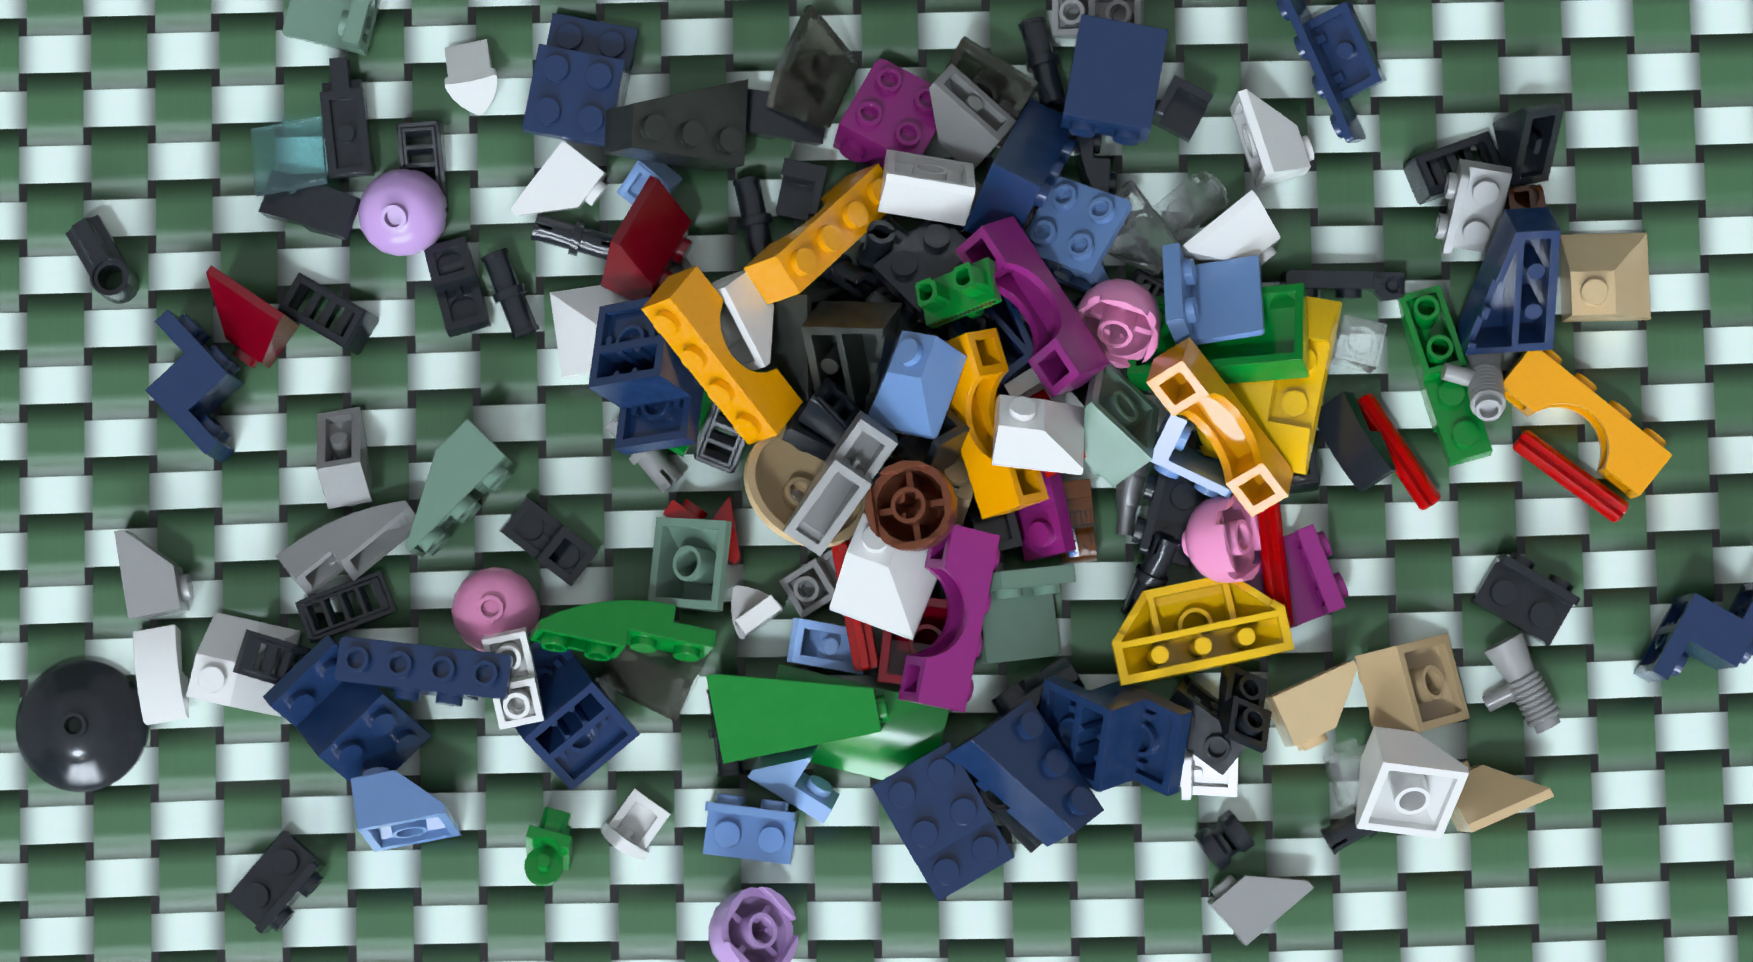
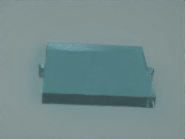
[251,116,328,196]

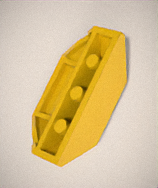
[1111,578,1294,686]

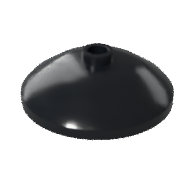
[16,660,149,792]

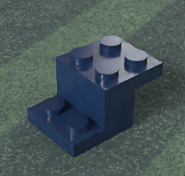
[522,13,639,147]
[588,297,704,455]
[145,309,244,463]
[1633,583,1753,682]
[515,632,640,791]
[263,634,432,783]
[1039,675,1192,797]
[871,742,1014,902]

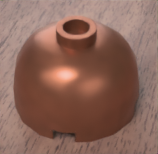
[865,460,959,551]

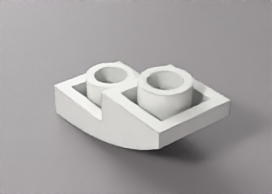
[133,624,189,725]
[481,627,544,730]

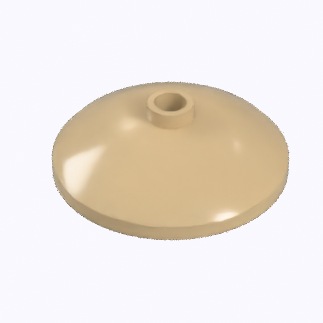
[744,426,868,547]

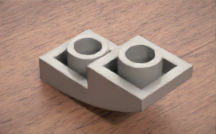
[1052,0,1144,39]
[779,536,853,618]

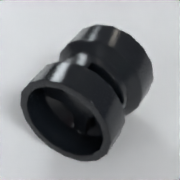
[1193,809,1255,871]

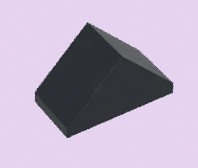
[1492,102,1565,187]

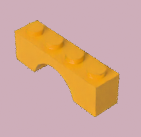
[743,163,887,305]
[641,265,803,445]
[946,328,1049,519]
[1146,337,1294,517]
[1503,350,1673,499]

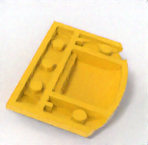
[1195,296,1343,475]

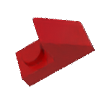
[663,496,742,567]

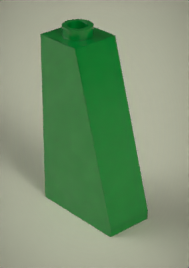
[706,674,889,764]

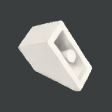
[509,140,607,216]

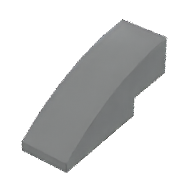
[783,410,898,557]
[276,500,415,597]

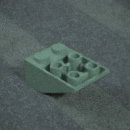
[406,419,515,557]

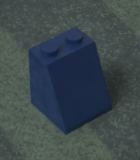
[1060,14,1168,146]

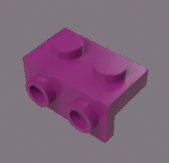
[1015,470,1076,562]

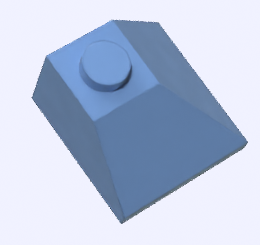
[868,330,967,439]
[351,767,461,852]

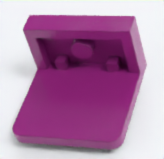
[833,59,937,170]
[1243,524,1349,628]

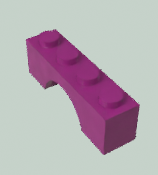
[955,216,1110,398]
[898,525,1000,712]

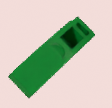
[1397,285,1493,467]
[529,600,717,662]

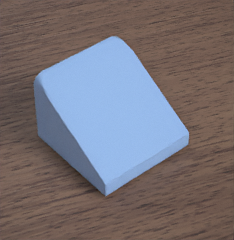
[617,160,683,205]

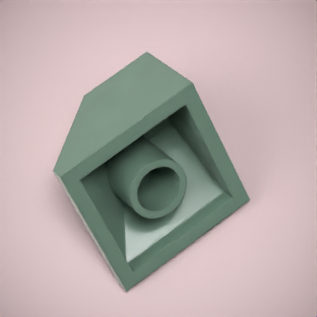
[1084,362,1160,487]
[648,517,732,612]

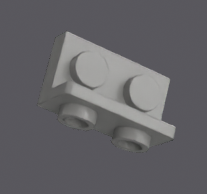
[1434,158,1512,255]

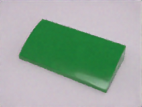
[1127,283,1309,391]
[775,663,949,780]

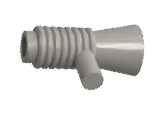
[1440,349,1506,421]
[1482,631,1561,734]

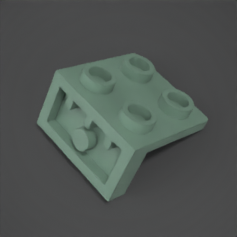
[282,0,381,56]
[981,564,1076,664]

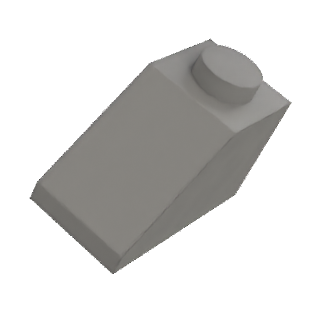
[929,63,1017,169]
[316,407,372,509]
[114,530,194,620]
[1208,874,1314,946]

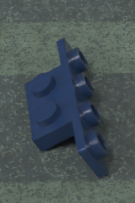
[1276,0,1387,143]
[334,636,514,707]

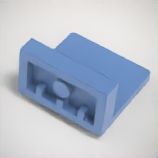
[1025,177,1132,292]
[1162,243,1265,345]
[1150,411,1232,498]
[703,793,797,865]

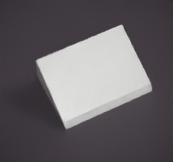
[878,149,976,226]

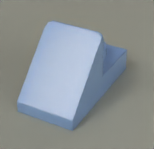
[787,617,863,675]
[748,745,840,823]

